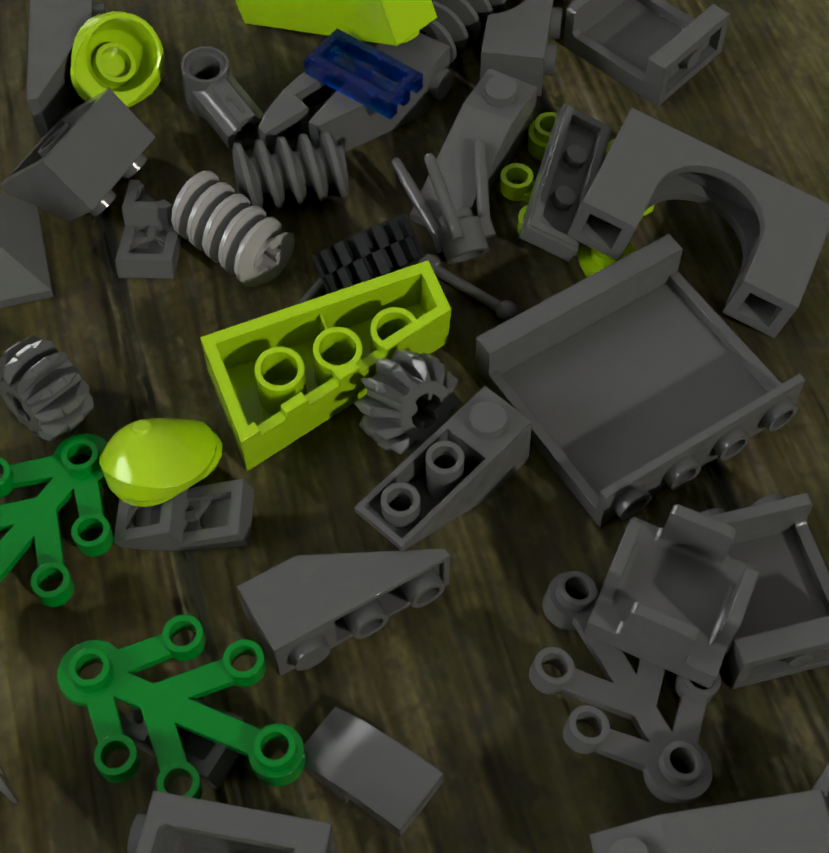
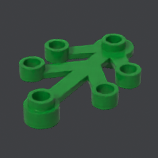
[0,434,114,607]
[57,614,306,799]

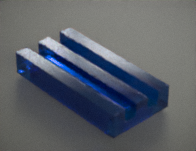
[304,29,423,120]

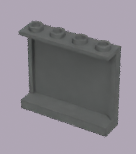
[475,234,805,528]

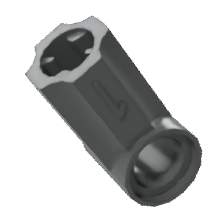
[181,46,264,151]

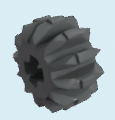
[0,335,94,442]
[354,349,462,455]

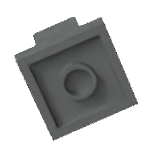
[583,504,760,688]

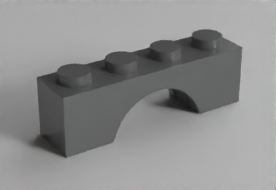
[480,0,565,96]

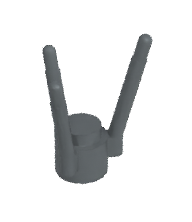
[391,140,496,264]

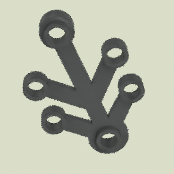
[529,571,721,804]

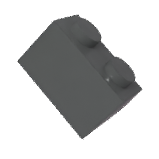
[0,88,155,222]

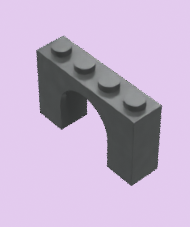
[567,108,829,338]

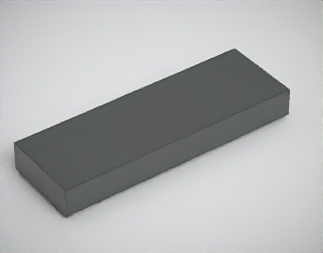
[518,103,612,262]

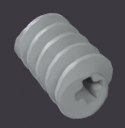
[171,171,295,288]

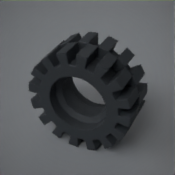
[311,213,426,294]

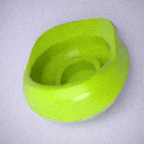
[70,11,165,108]
[99,418,222,507]

